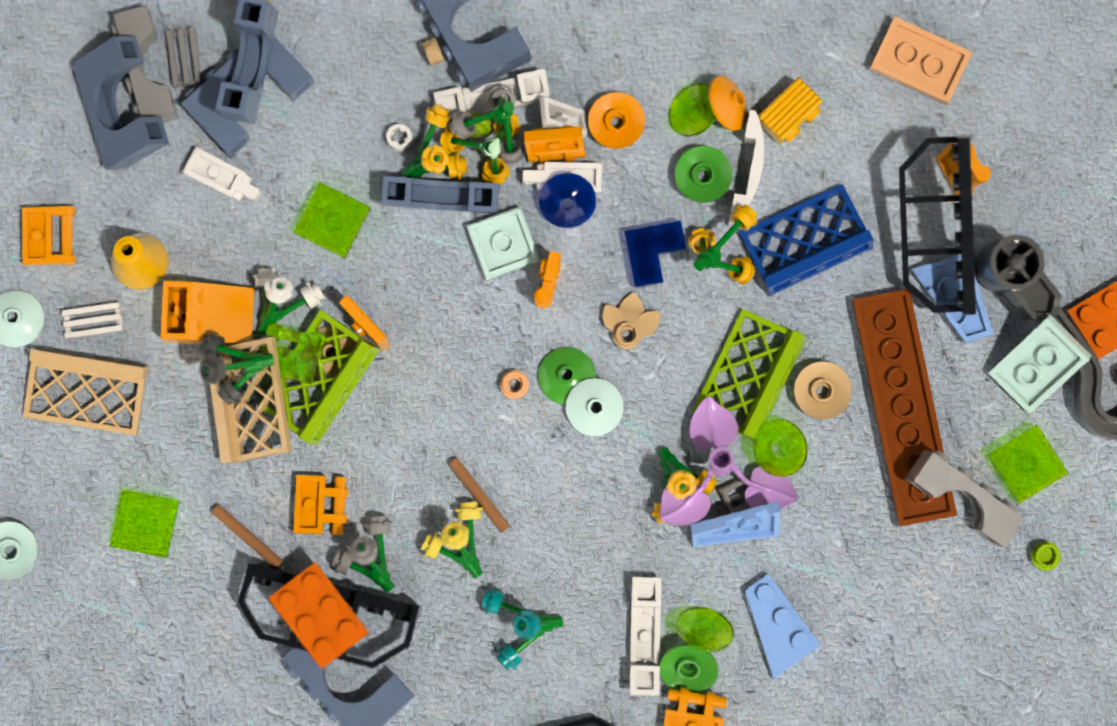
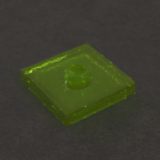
[293,182,371,259]
[987,424,1069,504]
[110,490,180,558]

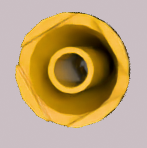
[111,233,169,290]

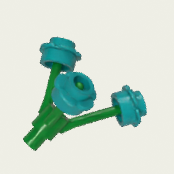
[481,587,563,670]

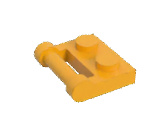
[935,134,991,194]
[22,206,76,266]

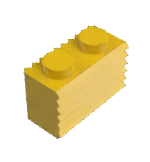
[758,77,823,145]

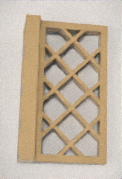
[210,337,291,464]
[23,348,150,436]

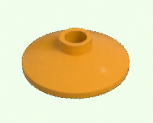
[709,76,747,131]
[588,92,645,149]

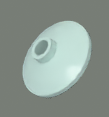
[0,290,45,348]
[566,378,623,436]
[0,521,38,580]

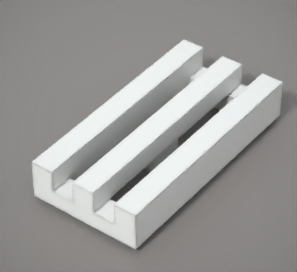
[62,302,124,340]

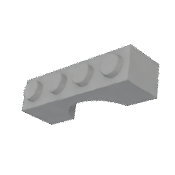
[111,5,179,123]
[905,449,1024,548]

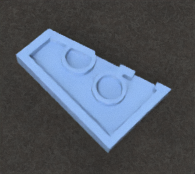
[912,254,994,344]
[691,501,780,547]
[744,573,821,679]

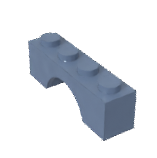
[381,176,500,214]

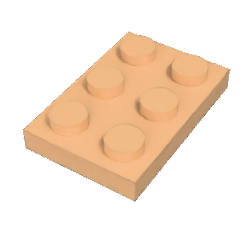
[870,16,973,105]

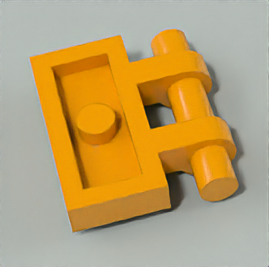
[524,126,586,164]
[534,251,562,309]
[293,475,349,536]
[663,687,727,726]

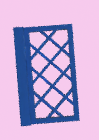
[739,184,874,296]

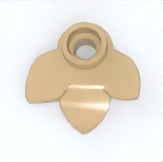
[602,293,660,350]

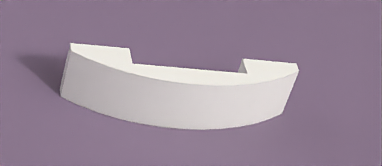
[433,69,551,119]
[728,110,764,227]
[630,577,662,696]

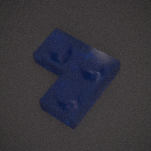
[624,221,686,289]

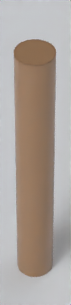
[448,457,510,533]
[211,504,284,570]

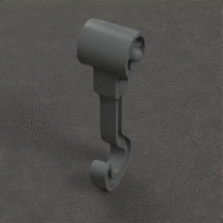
[975,235,1117,440]

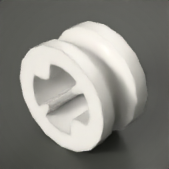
[386,124,413,152]

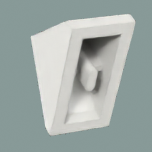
[540,96,588,139]

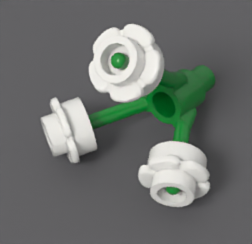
[252,269,325,335]

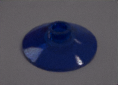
[539,172,596,228]

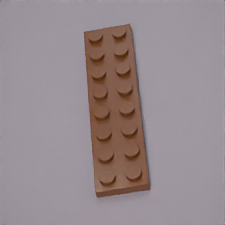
[852,289,957,527]

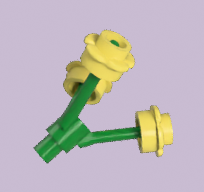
[421,502,483,578]

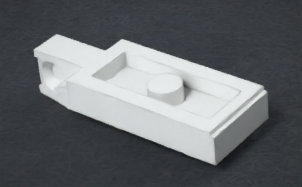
[182,147,262,203]
[522,162,602,193]

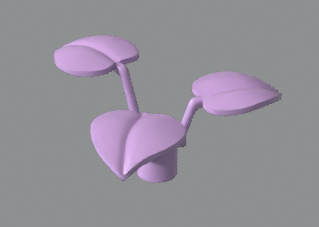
[660,397,797,526]

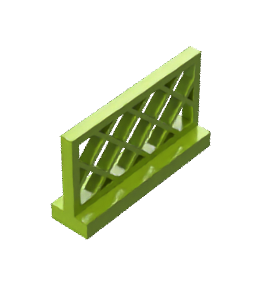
[692,309,806,443]
[258,310,380,445]

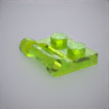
[257,323,326,385]

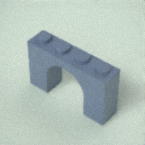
[215,0,279,125]
[415,0,532,92]
[72,36,169,170]
[181,36,315,159]
[282,642,415,726]

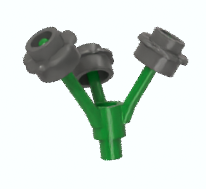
[200,332,274,405]

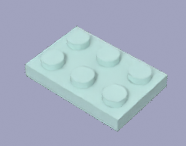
[989,315,1092,414]

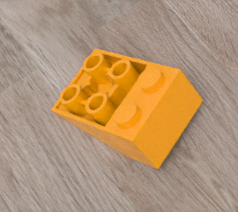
[160,281,255,345]

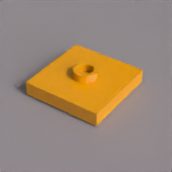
[339,296,390,352]

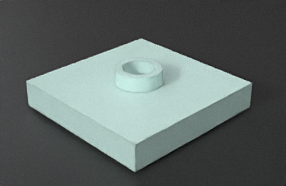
[467,206,540,281]

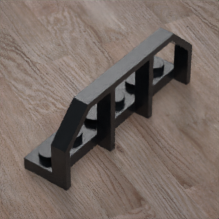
[899,135,976,315]
[238,562,422,668]

